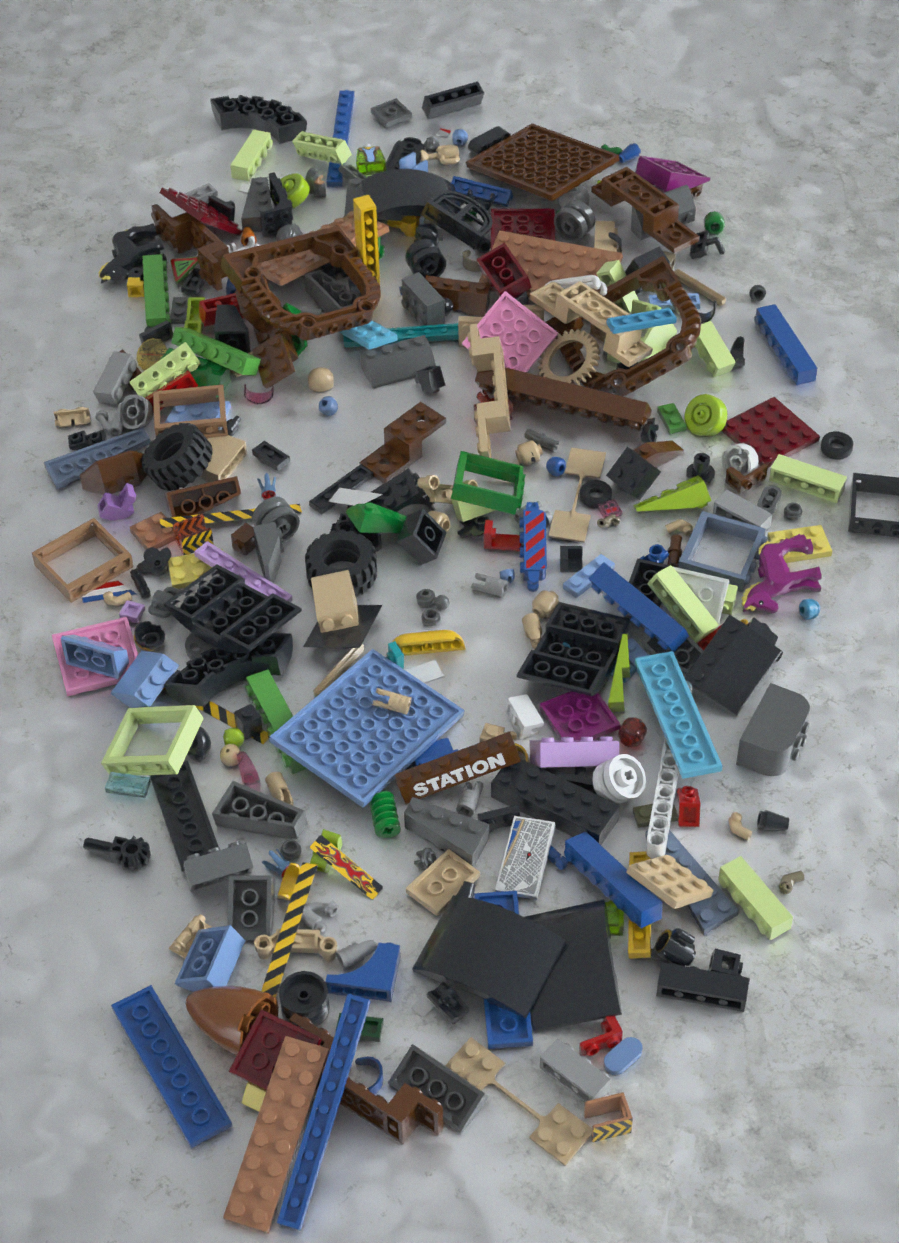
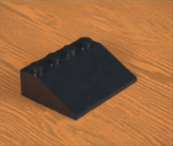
[685,615,782,716]

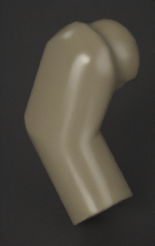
[597,514,621,528]
[779,870,804,894]

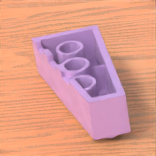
[530,736,619,767]

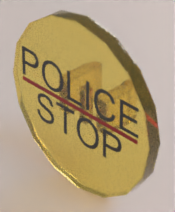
[137,338,167,370]

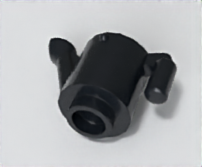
[635,928,696,966]

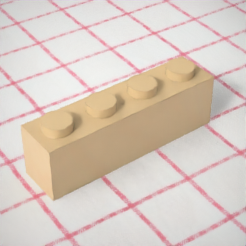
[594,221,618,252]

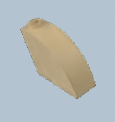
[200,435,247,483]

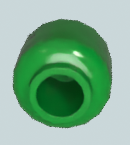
[703,211,725,235]

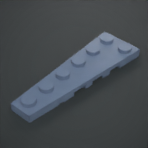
[44,428,150,489]
[645,830,739,934]

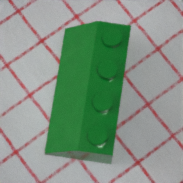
[160,348,231,397]

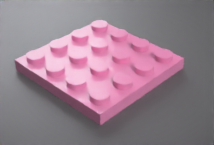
[462,291,558,373]
[52,617,138,696]

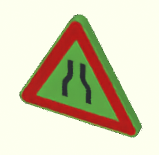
[170,257,198,283]

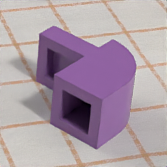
[97,483,136,521]

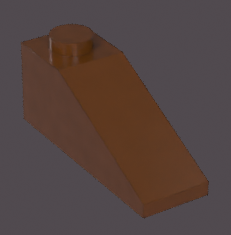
[634,440,684,468]

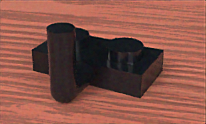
[689,230,726,259]

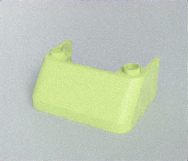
[607,299,677,363]

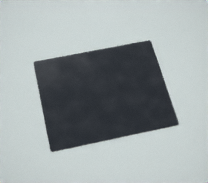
[303,605,382,648]

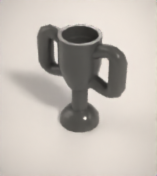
[148,587,181,618]

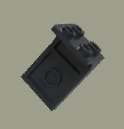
[260,172,293,237]
[365,468,435,512]

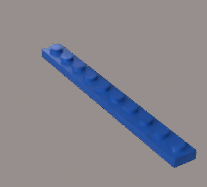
[326,90,355,187]
[277,994,371,1231]

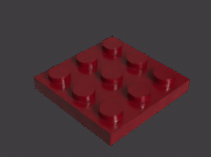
[229,1010,322,1091]

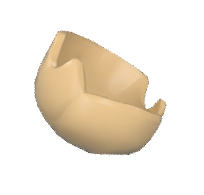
[308,367,334,392]

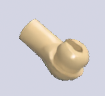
[665,519,693,536]
[103,591,133,606]
[728,812,752,841]

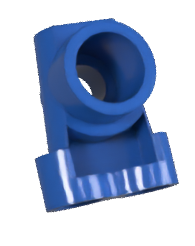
[639,544,669,564]

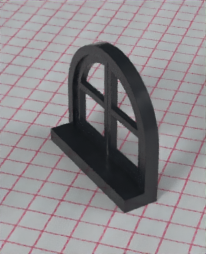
[421,191,493,250]

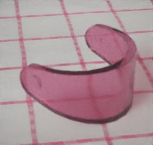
[244,384,274,404]
[237,751,260,786]

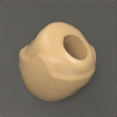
[220,744,243,767]

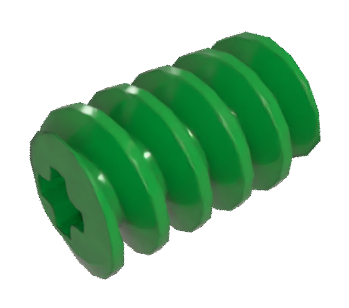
[369,791,401,839]

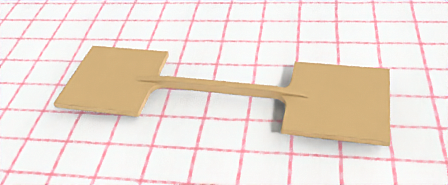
[548,447,606,543]
[445,1037,592,1166]

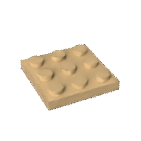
[626,855,714,909]

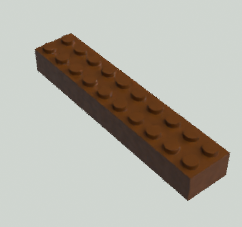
[475,367,652,431]

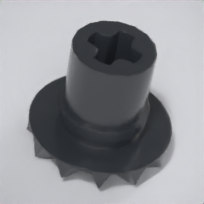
[686,453,715,483]

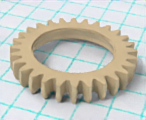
[538,329,601,386]

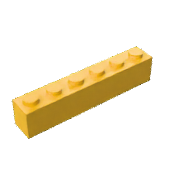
[353,195,380,285]

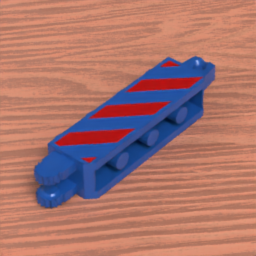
[519,502,547,592]

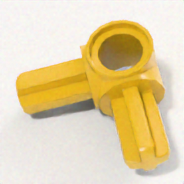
[387,216,421,237]

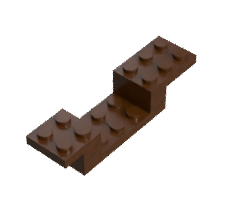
[591,167,699,254]
[151,204,229,291]
[235,275,299,389]
[289,1013,444,1145]

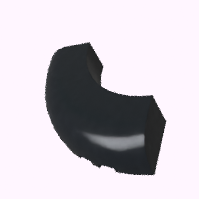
[210,95,307,144]
[164,633,293,707]

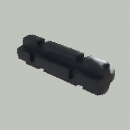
[130,568,151,599]

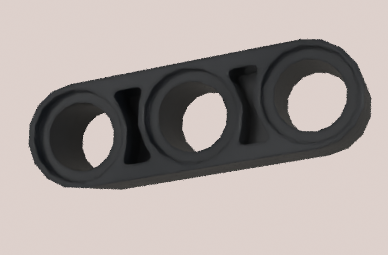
[468,126,511,155]

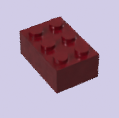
[476,243,532,298]

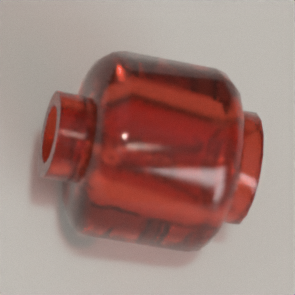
[618,717,647,747]

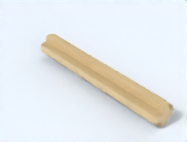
[674,269,726,306]
[313,644,364,697]

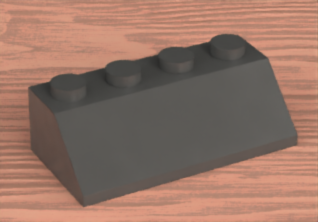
[631,185,696,240]
[360,335,436,389]

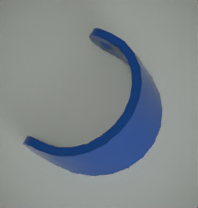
[355,1056,383,1095]

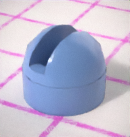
[499,569,515,583]

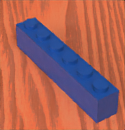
[754,304,818,385]
[588,562,689,653]
[564,832,663,928]

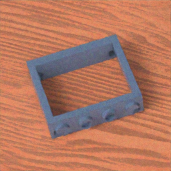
[678,511,768,592]

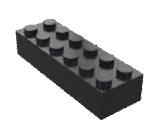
[491,758,620,845]

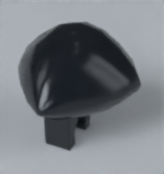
[414,223,439,245]
[187,727,211,763]

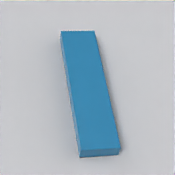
[606,308,677,334]

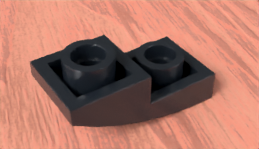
[68,429,107,450]

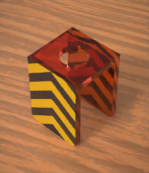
[173,514,214,555]

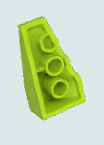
[633,476,712,512]

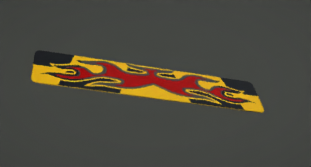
[310,835,383,899]

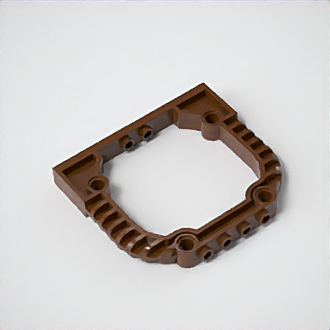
[221,226,381,340]
[545,256,701,397]

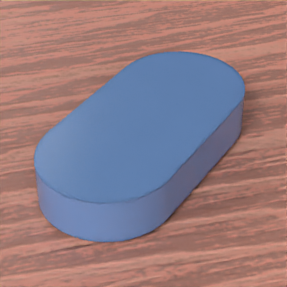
[604,1037,643,1075]

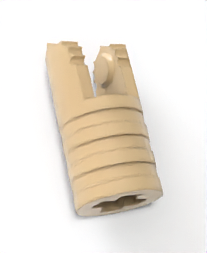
[522,613,542,649]
[372,688,412,715]
[265,772,294,805]

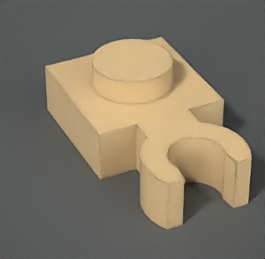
[479,723,517,743]

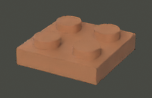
[130,512,175,550]

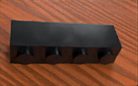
[422,81,484,119]
[656,962,750,1012]

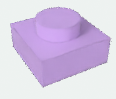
[119,600,145,623]

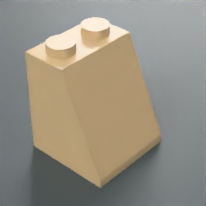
[311,570,359,633]

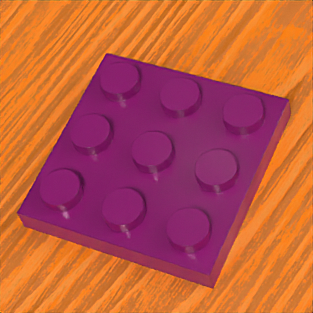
[539,691,621,740]

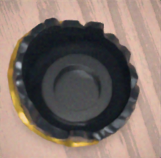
[134,621,165,651]

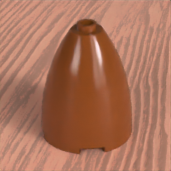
[186,986,279,1055]

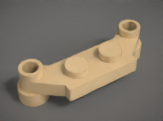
[417,475,478,504]
[254,929,337,961]

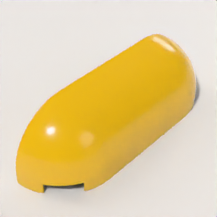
[392,630,466,656]

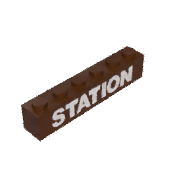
[395,731,521,804]

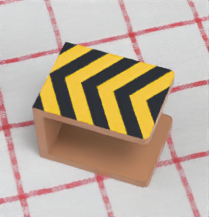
[584,1092,633,1142]

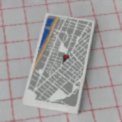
[495,816,556,900]

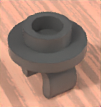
[414,848,437,869]

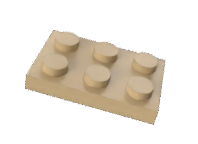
[406,849,480,917]

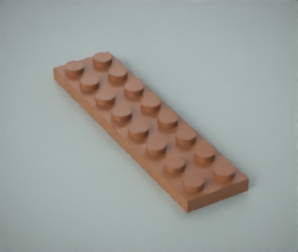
[223,1036,330,1233]

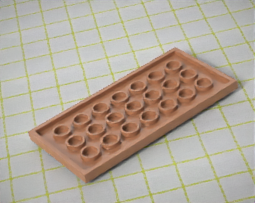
[257,211,390,286]
[478,231,623,298]

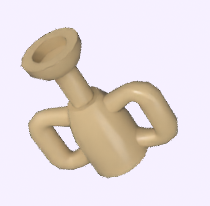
[420,145,460,165]

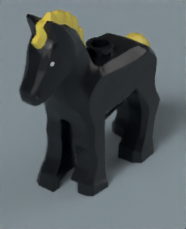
[98,223,167,284]

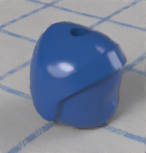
[546,457,566,477]

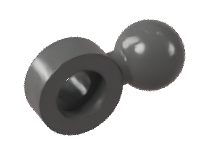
[416,589,450,610]

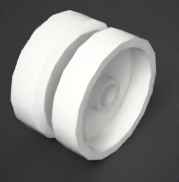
[592,754,646,805]

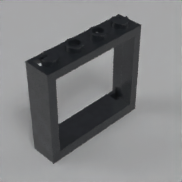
[848,473,899,537]

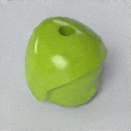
[223,728,244,748]

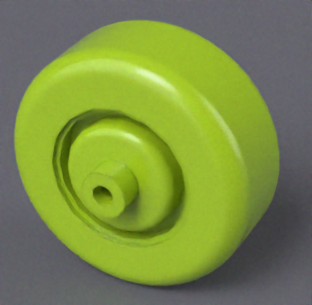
[272,173,310,208]
[684,394,728,437]

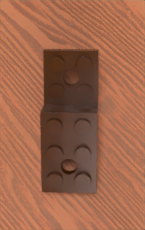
[359,402,446,483]

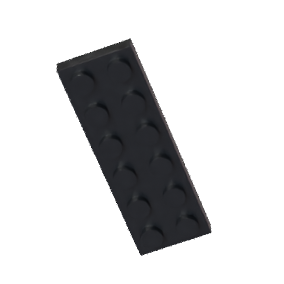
[149,761,219,871]

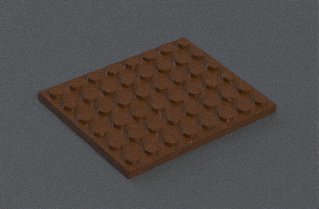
[466,123,619,201]

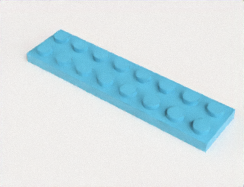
[635,651,723,779]

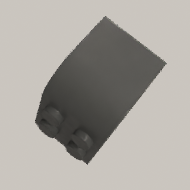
[736,683,810,776]

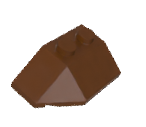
[79,450,147,495]

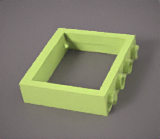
[101,705,203,776]

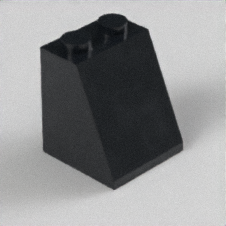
[214,305,251,353]

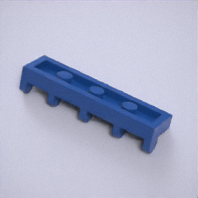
[451,176,513,207]

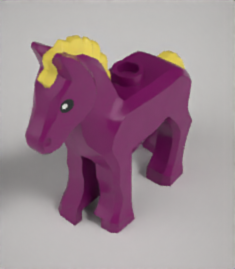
[742,534,822,614]

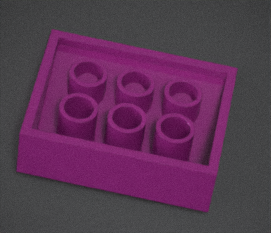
[635,155,710,192]

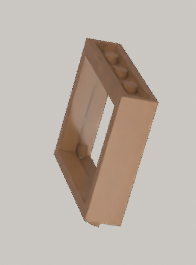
[153,385,228,438]
[32,518,134,603]

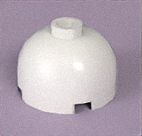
[722,443,759,476]

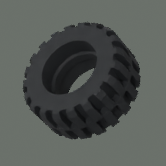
[142,423,213,491]
[305,530,377,597]

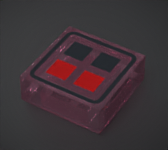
[598,499,622,518]

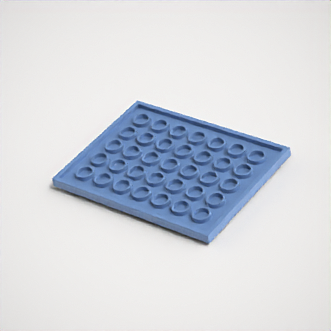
[269,649,465,808]

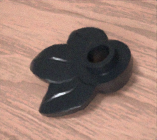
[457,516,490,537]
[137,547,172,576]

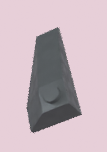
[641,636,703,674]

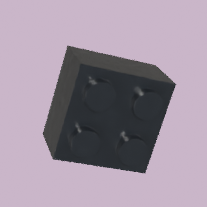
[606,446,661,501]
[397,509,447,565]

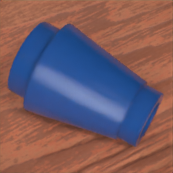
[619,143,641,164]

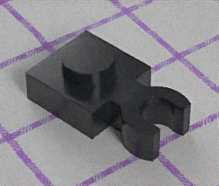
[640,418,659,444]

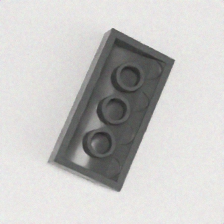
[388,1044,489,1134]

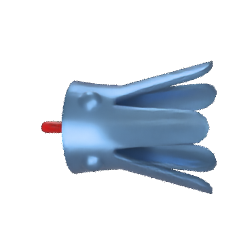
[257,473,276,500]
[262,849,290,878]

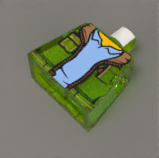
[356,144,386,175]

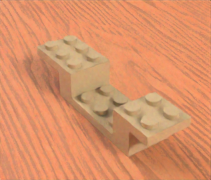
[529,281,653,367]
[467,324,511,458]

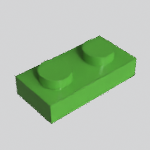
[657,403,686,434]

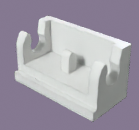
[504,694,544,740]

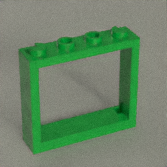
[451,451,526,515]

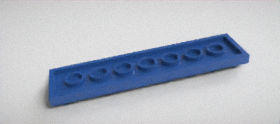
[474,891,533,1049]
[111,985,233,1148]

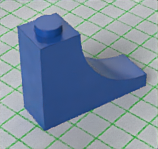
[325,942,401,1002]

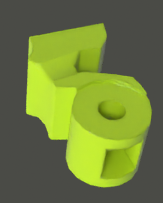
[310,829,343,873]

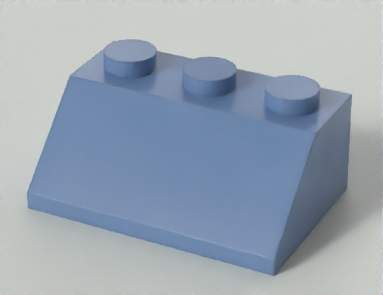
[60,635,129,679]
[110,651,179,708]
[175,925,245,992]

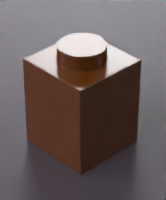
[231,523,256,556]

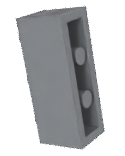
[93,351,137,405]
[713,490,772,531]
[540,1039,611,1103]

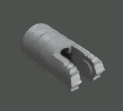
[471,573,508,597]
[456,781,483,817]
[336,940,377,969]

